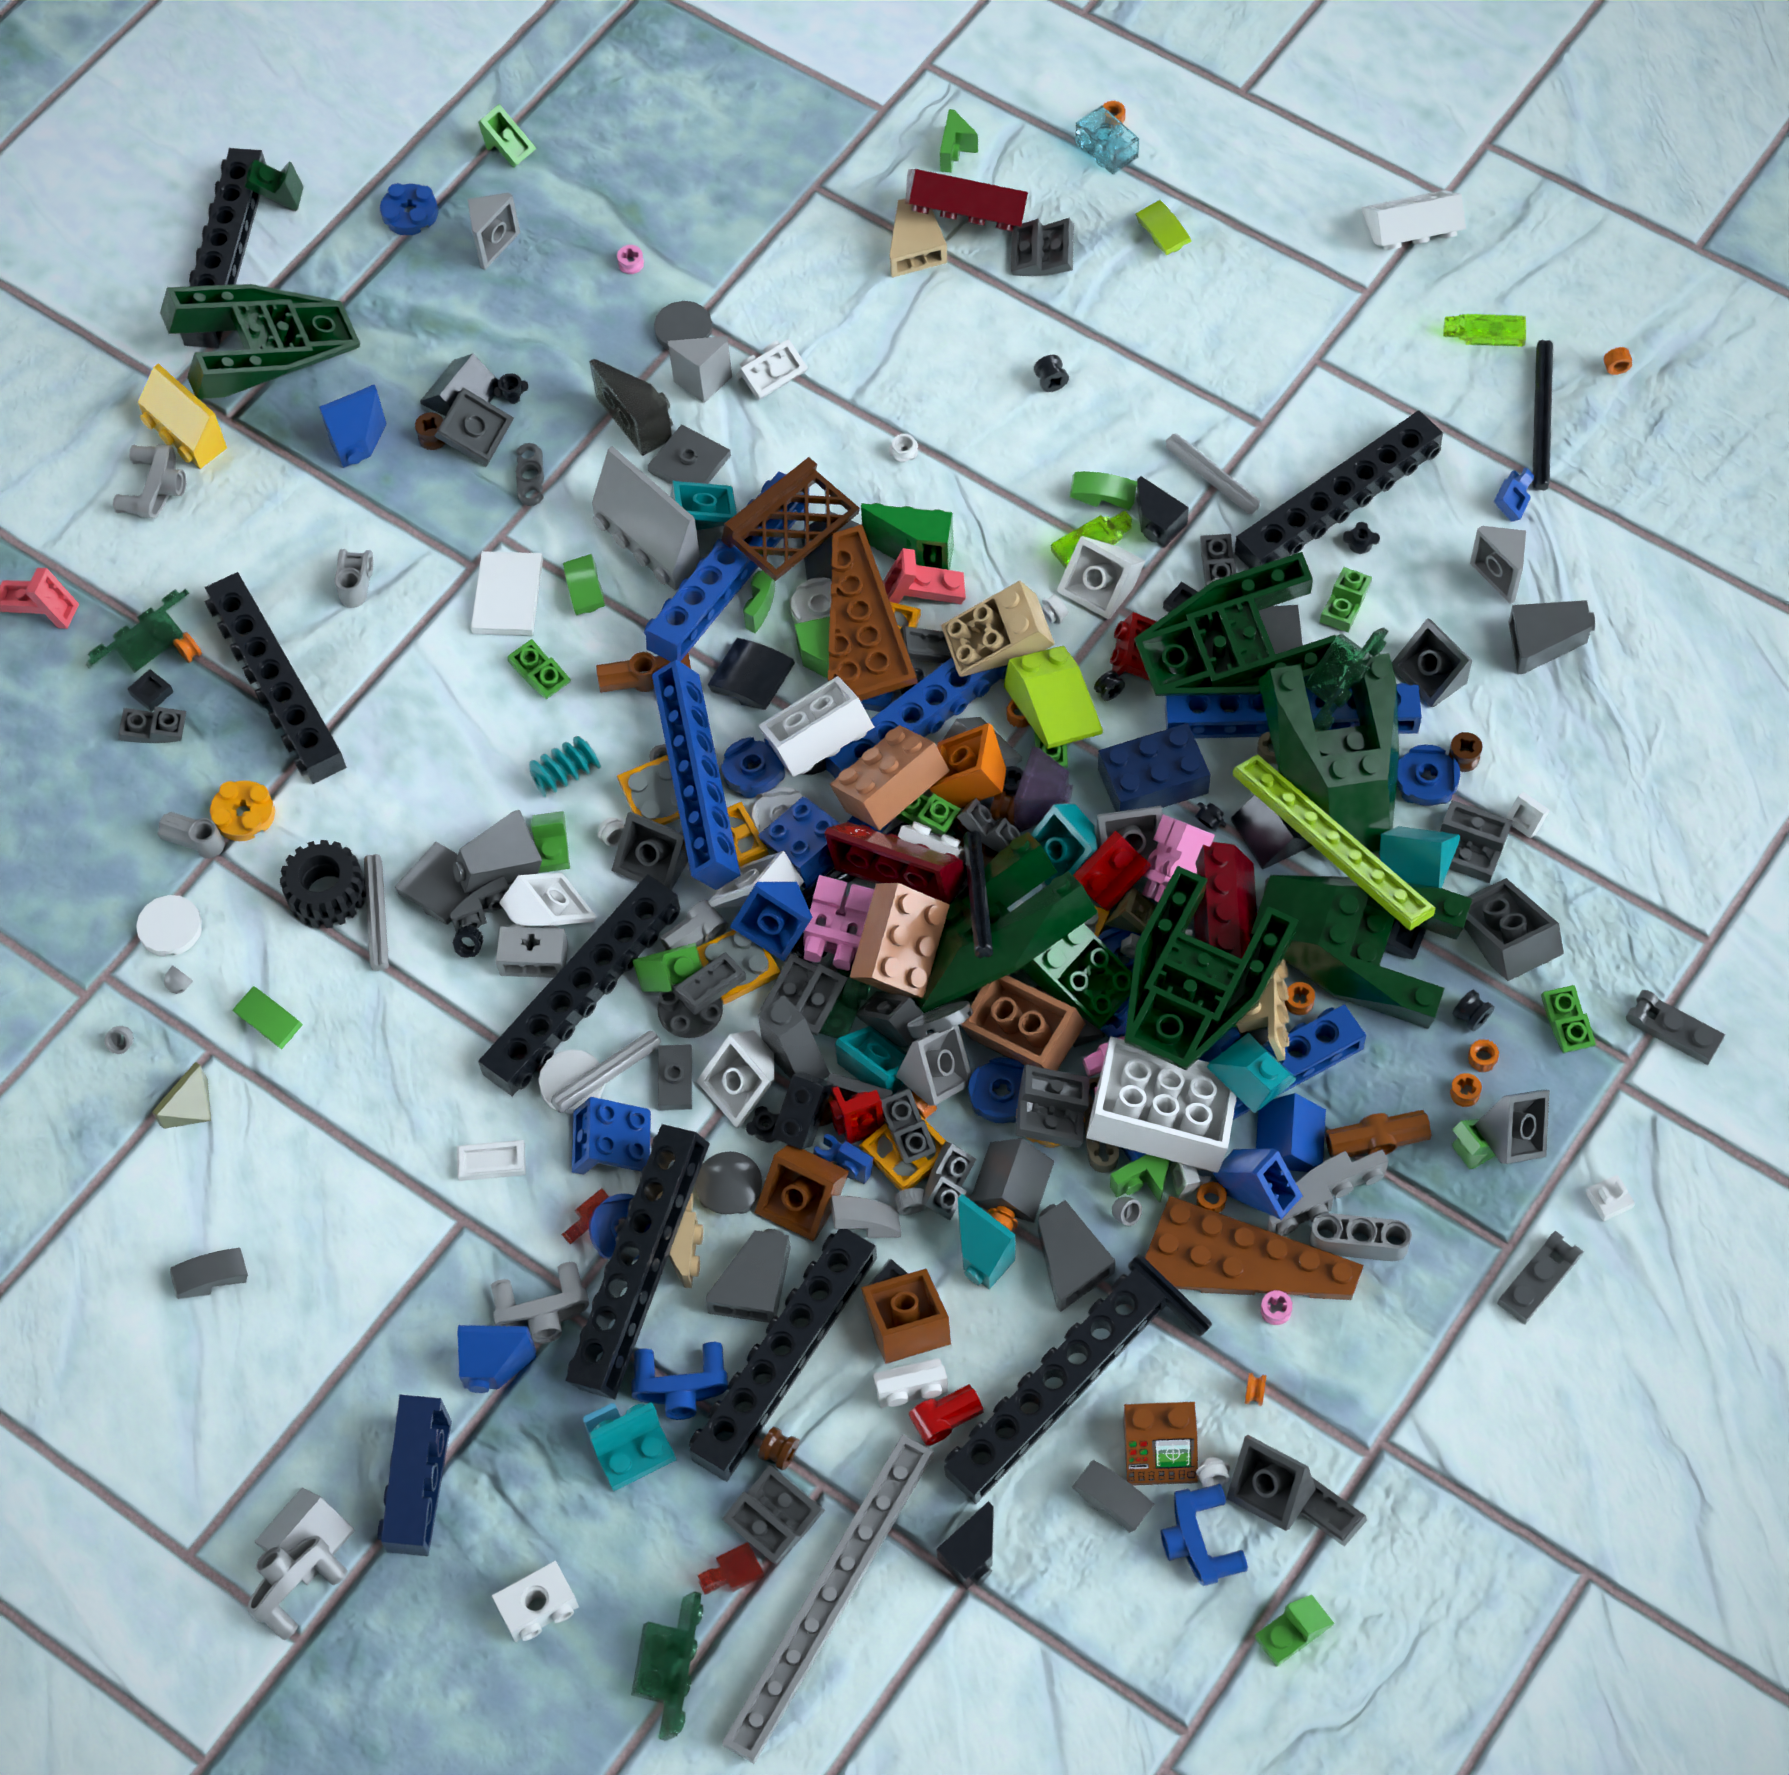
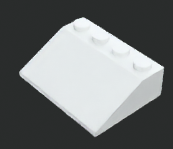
[1086,1036,1237,1173]

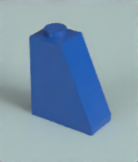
[1212,1148,1303,1220]

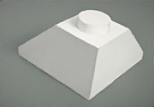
[1057,536,1145,619]
[708,851,804,907]
[499,873,597,926]
[696,1030,774,1128]

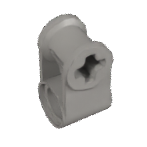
[334,549,373,608]

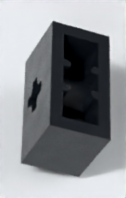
[771,1072,834,1150]

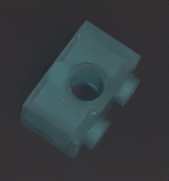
[1075,106,1139,175]

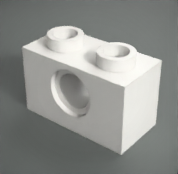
[492,1561,579,1642]

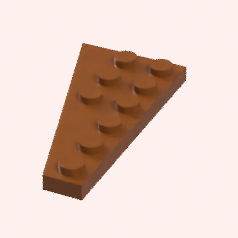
[828,524,918,701]
[1145,1196,1364,1300]

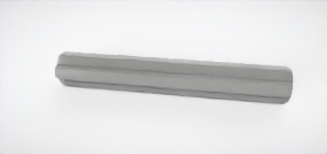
[1166,433,1260,514]
[364,854,389,971]
[551,1031,661,1113]

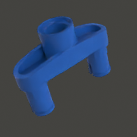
[631,1342,728,1420]
[1160,1483,1248,1587]

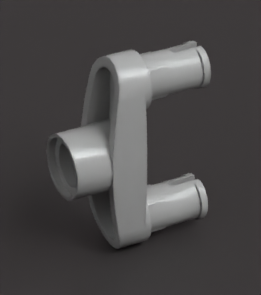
[113,444,186,518]
[491,1262,589,1343]
[248,1536,347,1640]

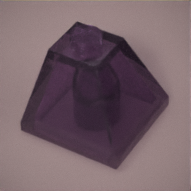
[1014,746,1073,833]

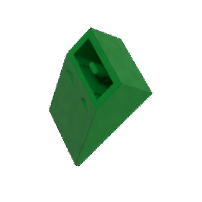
[861,503,954,570]
[1022,923,1133,1029]

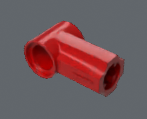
[908,1384,984,1446]

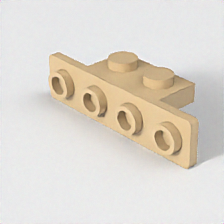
[1236,958,1289,1061]

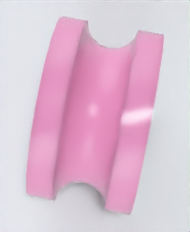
[617,245,644,274]
[1261,1290,1293,1325]

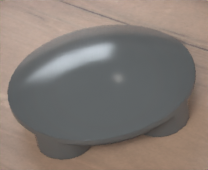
[657,983,723,1038]
[695,1152,762,1214]

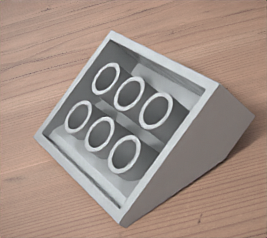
[592,446,701,591]

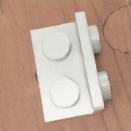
[736,339,808,401]

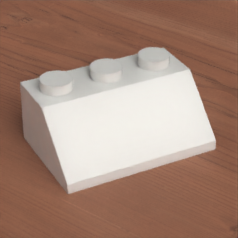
[1362,190,1466,250]
[758,676,874,777]

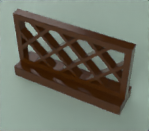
[721,457,860,581]

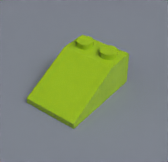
[1004,645,1103,749]

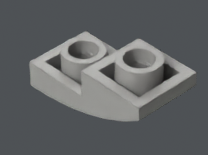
[831,1196,901,1238]

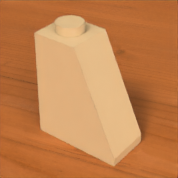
[890,198,947,278]

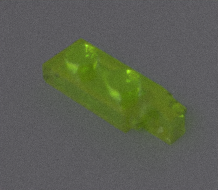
[1443,314,1526,347]
[1051,510,1132,569]

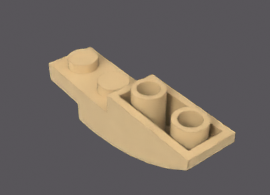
[658,1160,703,1288]

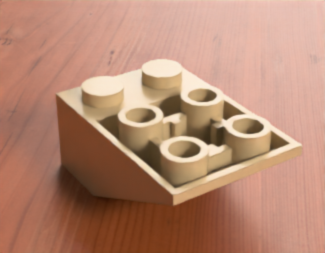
[941,580,1055,677]

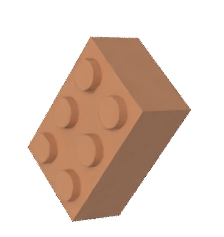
[830,725,950,831]
[850,883,950,998]
[960,975,1086,1071]

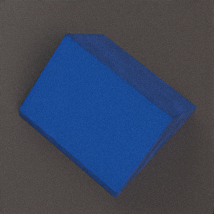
[730,882,813,962]
[1256,1093,1326,1172]

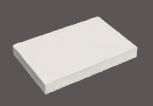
[471,551,543,636]

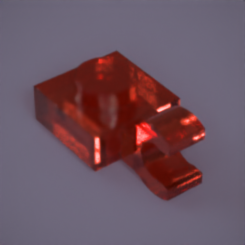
[561,1188,609,1245]
[698,1542,764,1595]

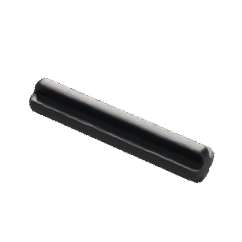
[1128,1254,1212,1336]

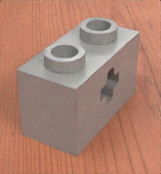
[496,924,568,978]

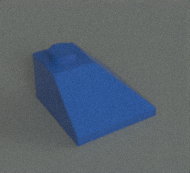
[319,385,387,468]
[457,1325,536,1393]

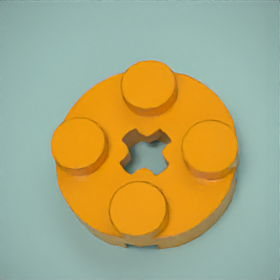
[210,780,275,841]

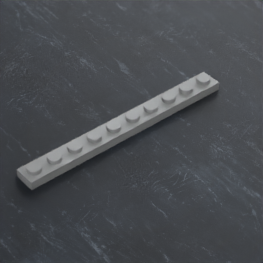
[722,1434,933,1764]

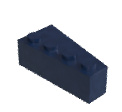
[377,1394,452,1556]

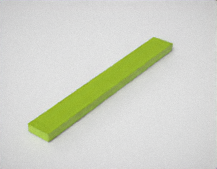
[1233,754,1435,930]

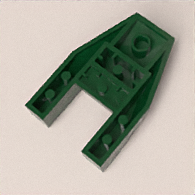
[160,284,361,399]
[1134,552,1347,696]
[1258,653,1399,853]
[911,832,1098,1013]
[1124,865,1299,1070]
[1250,875,1472,1029]

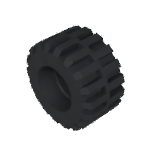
[280,840,366,928]

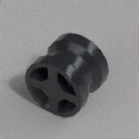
[1033,355,1069,392]
[1452,989,1495,1032]

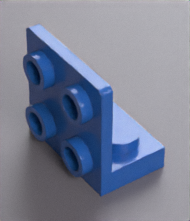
[759,797,840,889]
[572,1097,651,1175]

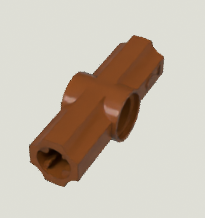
[596,652,691,693]
[1325,1109,1432,1158]

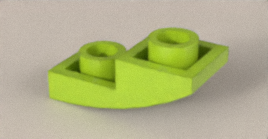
[1135,200,1191,255]

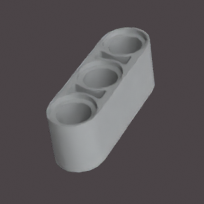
[1309,1213,1412,1261]

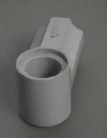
[158,812,225,859]
[660,900,728,950]

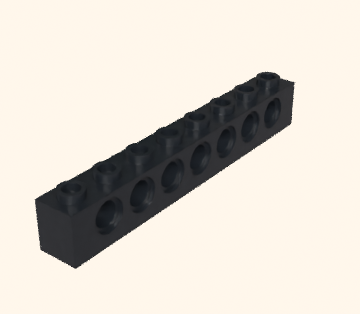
[178,148,267,348]
[1234,410,1443,569]
[204,572,347,784]
[478,874,680,1096]
[565,1124,710,1400]
[689,1229,877,1482]
[944,1269,1166,1504]

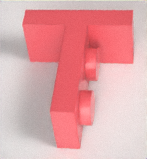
[882,548,966,604]
[0,567,79,629]

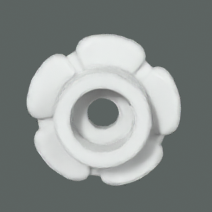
[889,434,918,462]
[1042,595,1068,624]
[597,818,625,847]
[1196,1457,1230,1488]

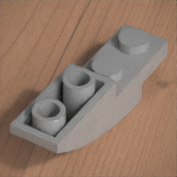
[1267,1150,1388,1235]

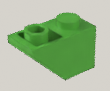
[794,616,830,679]

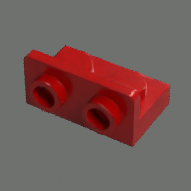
[1110,612,1157,681]
[1073,831,1151,911]
[829,1086,884,1144]

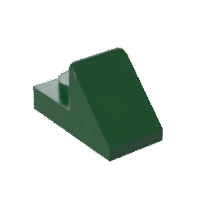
[244,159,304,211]

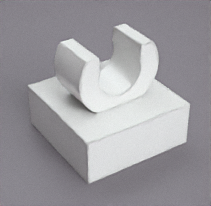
[1506,792,1550,838]
[1169,1161,1211,1198]
[1586,1175,1635,1222]

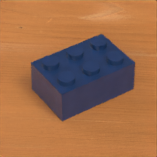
[1098,723,1211,812]

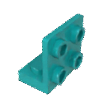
[588,1402,677,1492]

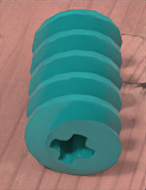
[529,736,601,798]

